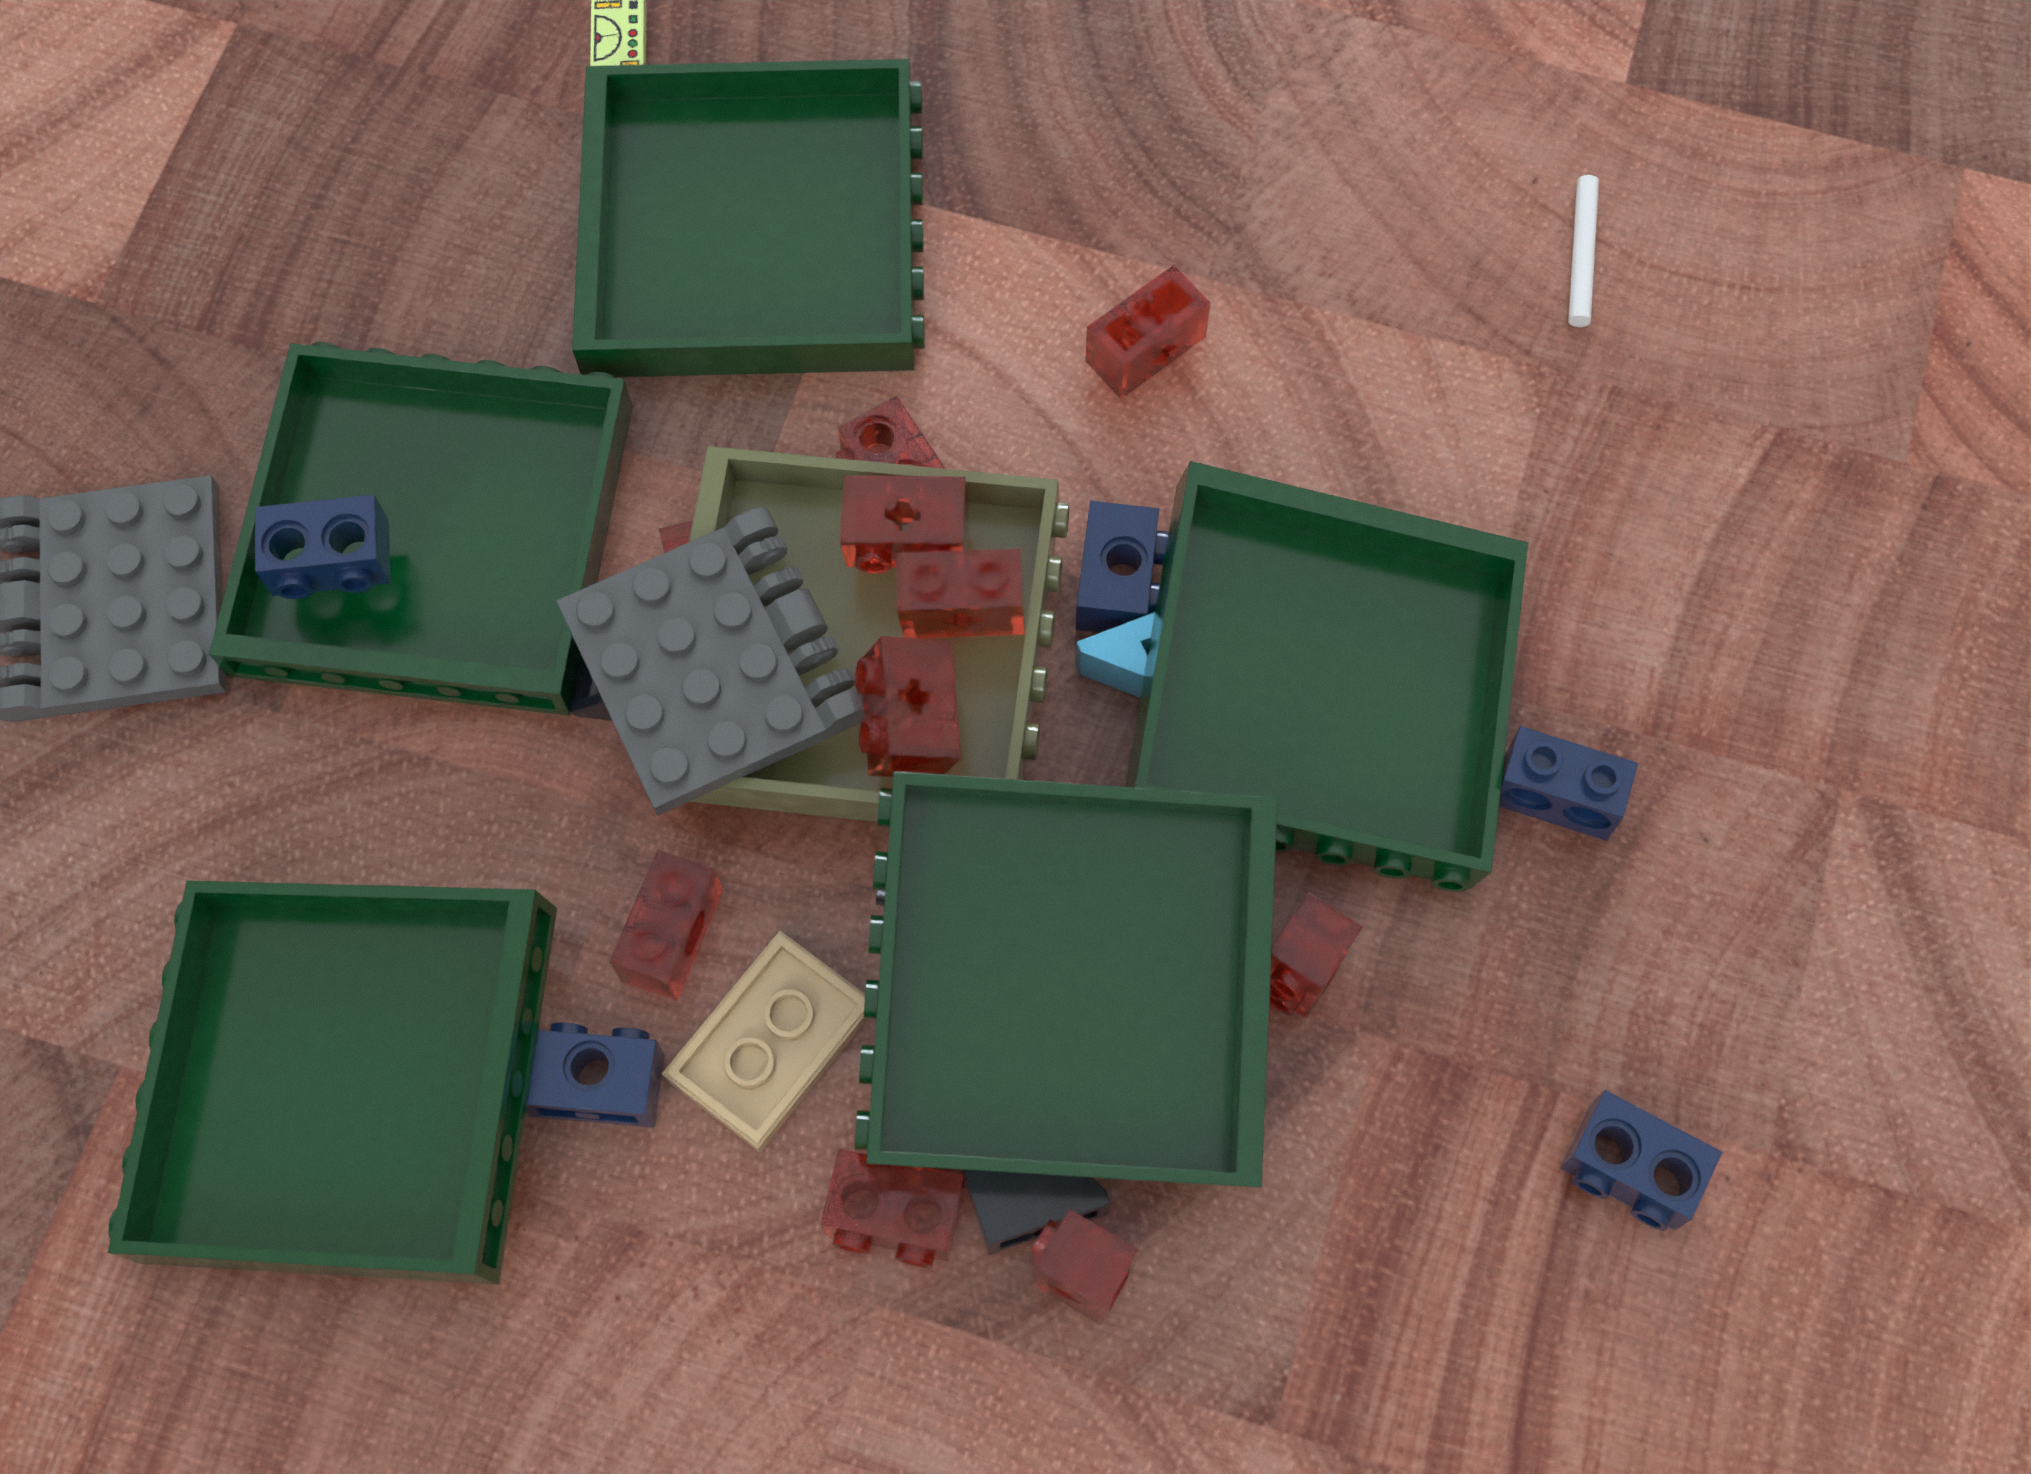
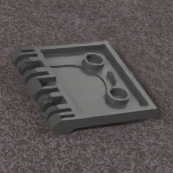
[0,475,226,722]
[556,507,871,816]

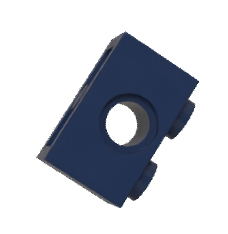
[1075,501,1168,632]
[526,1022,665,1128]

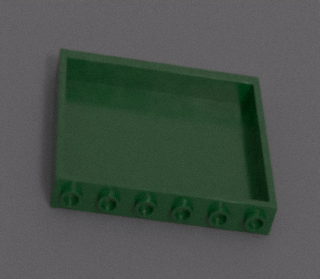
[572,59,925,377]
[209,342,633,716]
[1125,461,1528,892]
[854,771,1278,1188]
[107,881,557,1285]

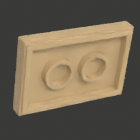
[662,931,868,1153]

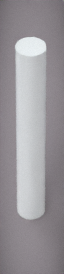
[1568,175,1599,327]

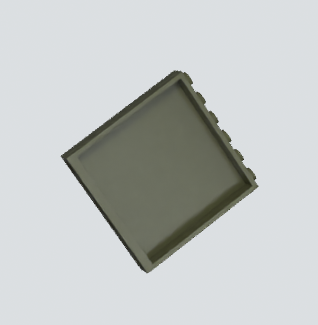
[689,446,1070,822]

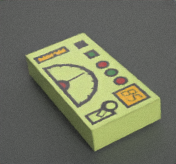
[590,0,646,66]

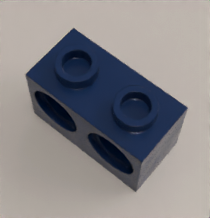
[255,494,391,599]
[1499,726,1638,841]
[1560,1090,1723,1231]

